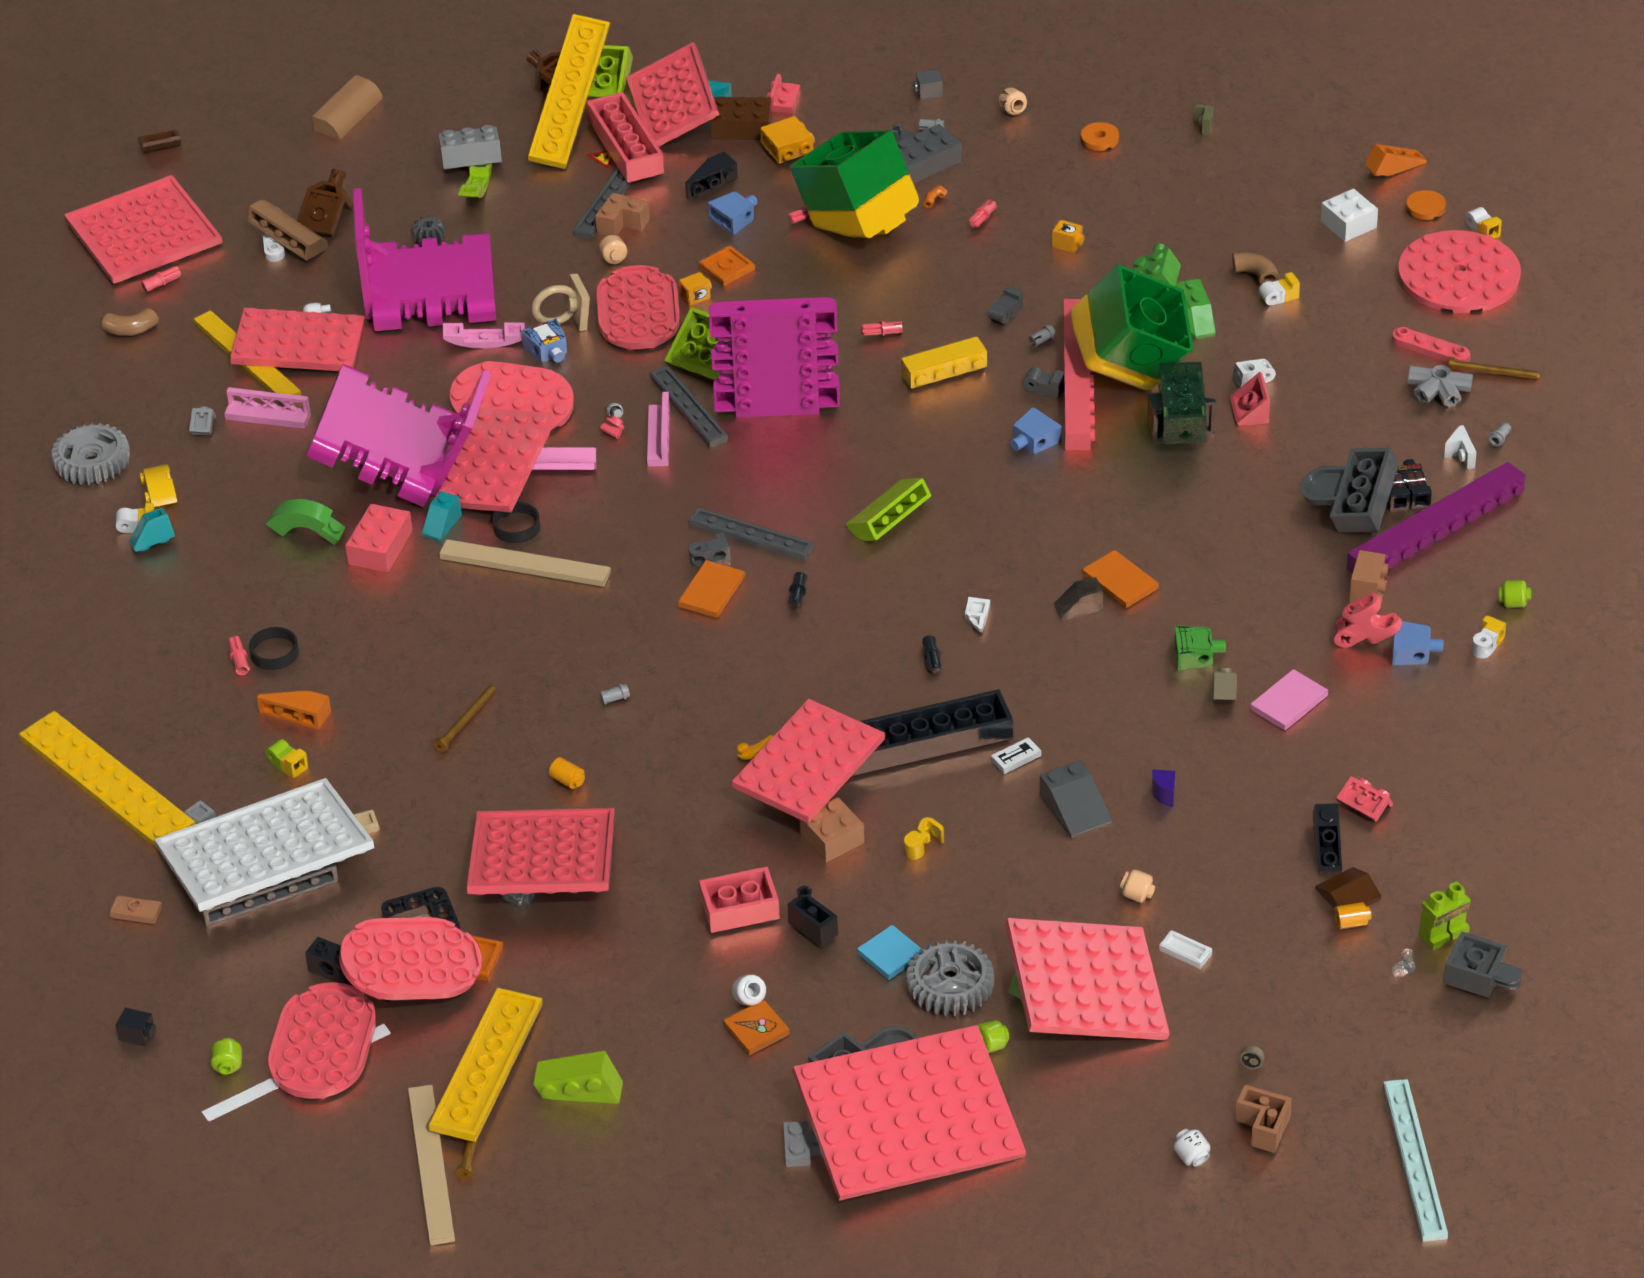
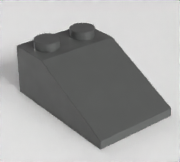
[1040,760,1112,838]

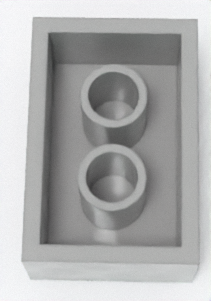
[438,125,502,169]

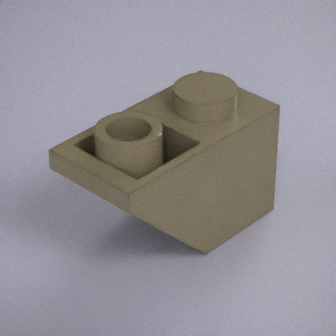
[1213,668,1237,700]

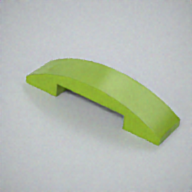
[458,163,492,198]

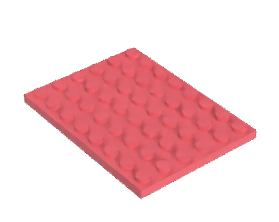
[792,1025,1026,1201]

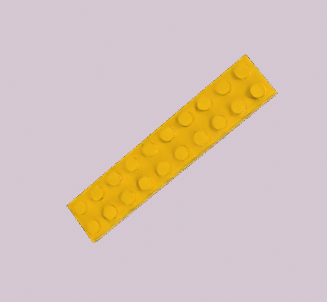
[528,14,610,169]
[19,711,196,851]

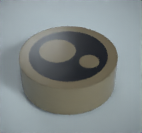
[1239,1046,1265,1069]

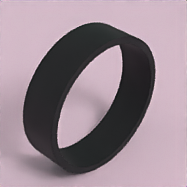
[492,502,540,543]
[249,627,299,670]

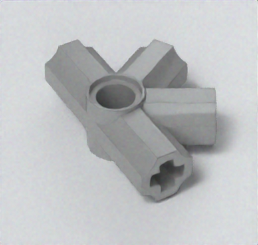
[1408,365,1473,408]

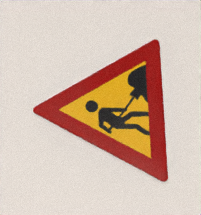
[586,151,613,168]

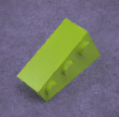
[534,1050,623,1104]

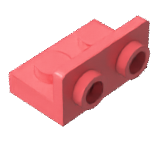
[767,74,800,114]
[1336,776,1393,822]

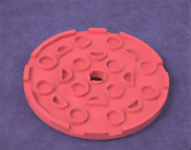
[1398,230,1521,314]

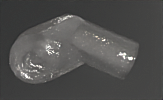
[1392,949,1415,978]

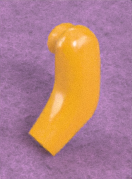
[736,735,774,760]

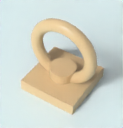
[532,274,590,331]

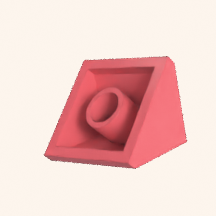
[1230,372,1270,426]

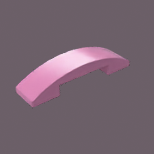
[443,322,525,348]

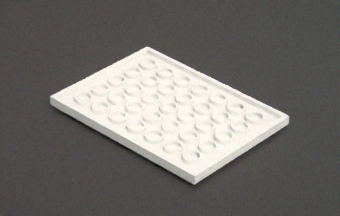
[154,778,374,912]

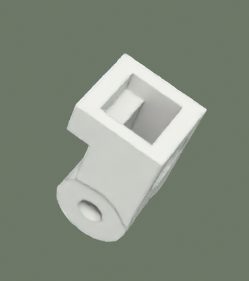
[1232,359,1276,388]

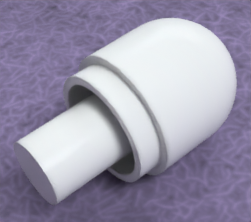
[303,302,332,313]

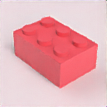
[346,504,413,573]
[699,867,780,933]

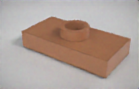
[109,895,162,924]

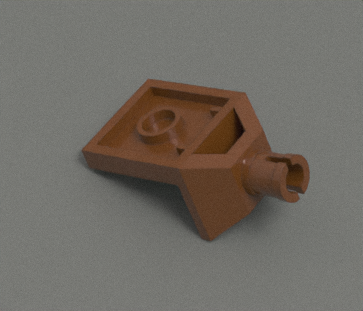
[526,49,596,92]
[297,169,354,237]

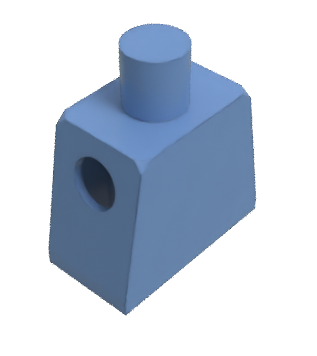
[708,192,758,235]
[1010,407,1062,454]
[1392,621,1444,665]

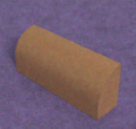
[312,75,383,140]
[247,200,328,261]

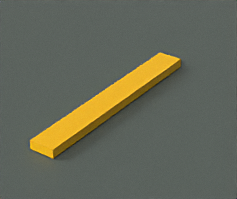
[194,310,301,402]

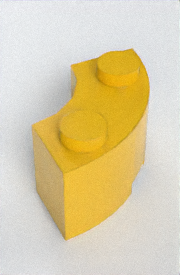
[139,464,177,508]

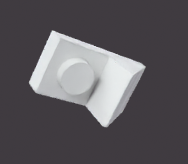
[1444,425,1477,470]

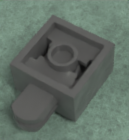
[1443,931,1522,998]

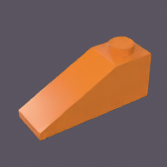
[1364,144,1427,177]
[257,690,331,729]

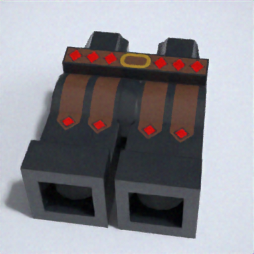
[1387,459,1432,511]

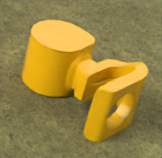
[904,817,944,860]

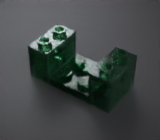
[1158,362,1207,444]

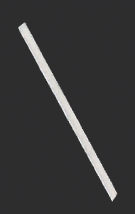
[202,1024,391,1122]

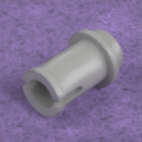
[919,118,944,131]
[1029,325,1056,348]
[1489,422,1511,446]
[600,683,630,705]

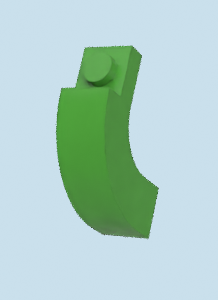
[266,499,346,545]

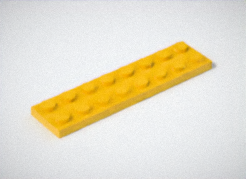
[429,988,543,1142]

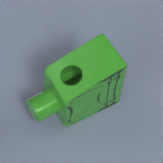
[1174,625,1226,671]

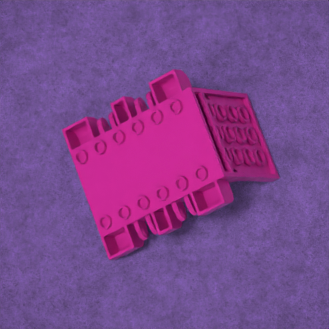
[353,188,496,331]
[709,297,840,417]
[306,364,491,507]

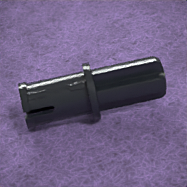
[788,572,808,608]
[922,635,941,674]

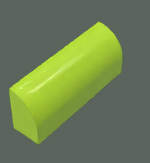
[846,478,932,541]

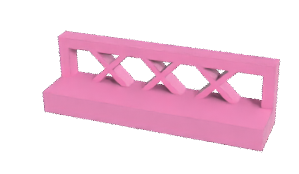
[224,387,311,429]
[647,392,670,467]
[533,447,597,470]

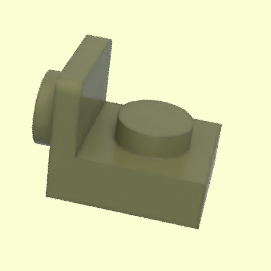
[1193,104,1213,136]

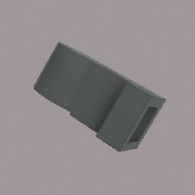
[989,286,1023,324]
[1022,368,1064,399]
[688,533,731,567]

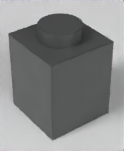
[913,70,943,100]

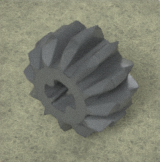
[411,216,445,247]

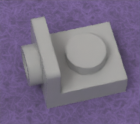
[189,406,216,435]

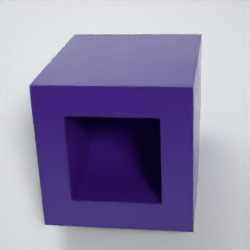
[1152,769,1175,807]

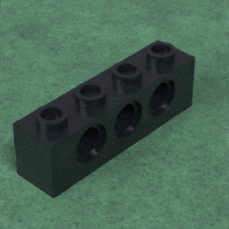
[305,937,391,1003]

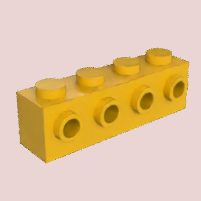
[901,336,987,389]

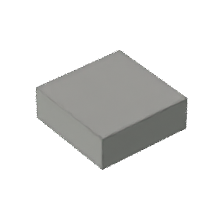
[184,800,216,824]

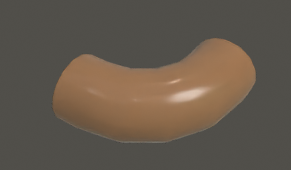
[1232,252,1279,284]
[101,308,159,336]

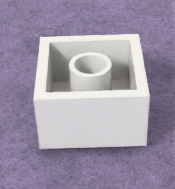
[1320,188,1378,242]

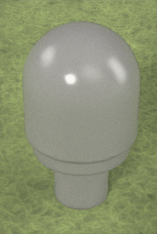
[605,402,623,418]

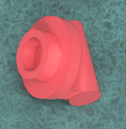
[600,415,625,439]

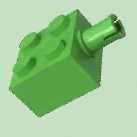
[1132,243,1181,287]

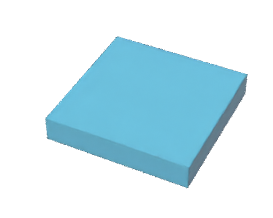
[857,925,920,980]

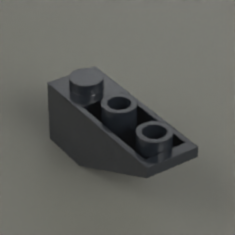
[685,151,738,200]
[1313,803,1342,872]

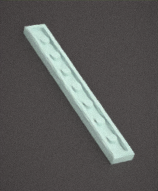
[1383,1079,1448,1242]

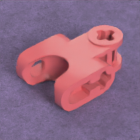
[1334,592,1402,648]

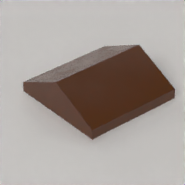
[138,129,181,154]
[1315,867,1382,908]

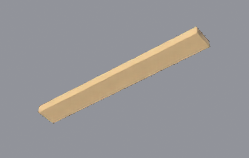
[439,539,611,587]
[408,1085,455,1246]

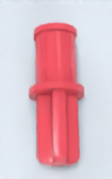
[969,199,997,228]
[788,205,810,223]
[141,266,181,292]
[861,320,903,337]
[228,636,250,675]

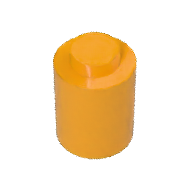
[549,757,585,789]
[1334,902,1371,930]

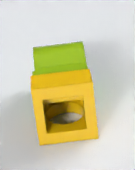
[265,739,308,779]

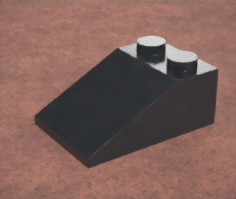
[1147,391,1216,442]

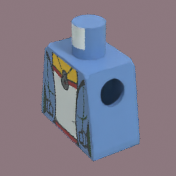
[521,318,567,362]

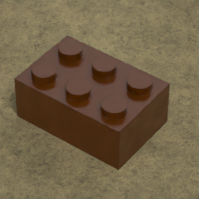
[710,96,772,140]

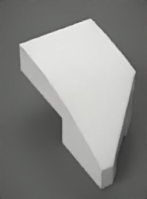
[965,597,991,632]

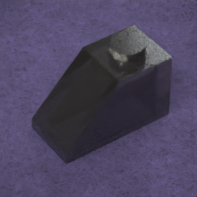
[1054,577,1103,620]

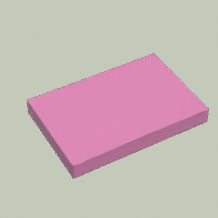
[1250,669,1328,731]

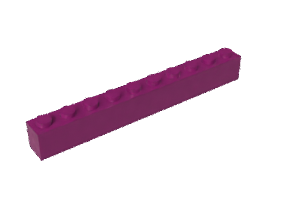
[1346,462,1526,573]

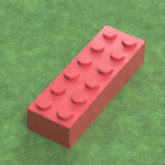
[586,92,664,183]

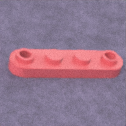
[1392,327,1470,363]

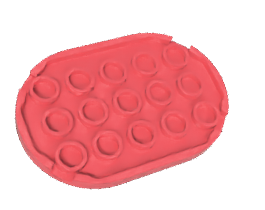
[596,265,680,350]
[450,361,574,429]
[339,917,482,1000]
[268,982,376,1099]

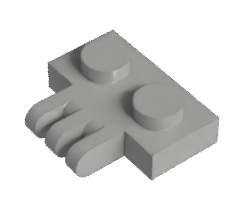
[784,1121,822,1167]

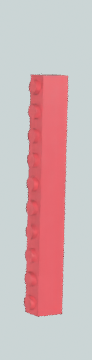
[1064,299,1095,450]

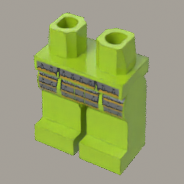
[1418,881,1471,950]

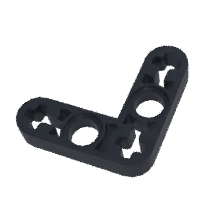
[381,887,460,930]

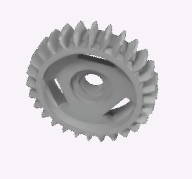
[51,423,130,486]
[906,939,994,1017]

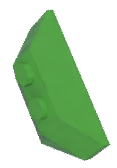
[1176,279,1216,339]

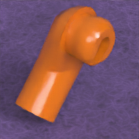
[923,185,947,208]

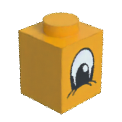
[1052,220,1084,253]
[679,272,712,306]

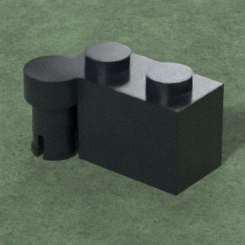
[787,886,838,947]

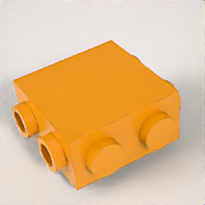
[760,116,815,164]

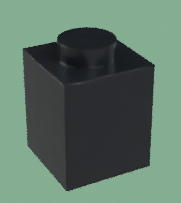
[116,1007,156,1047]

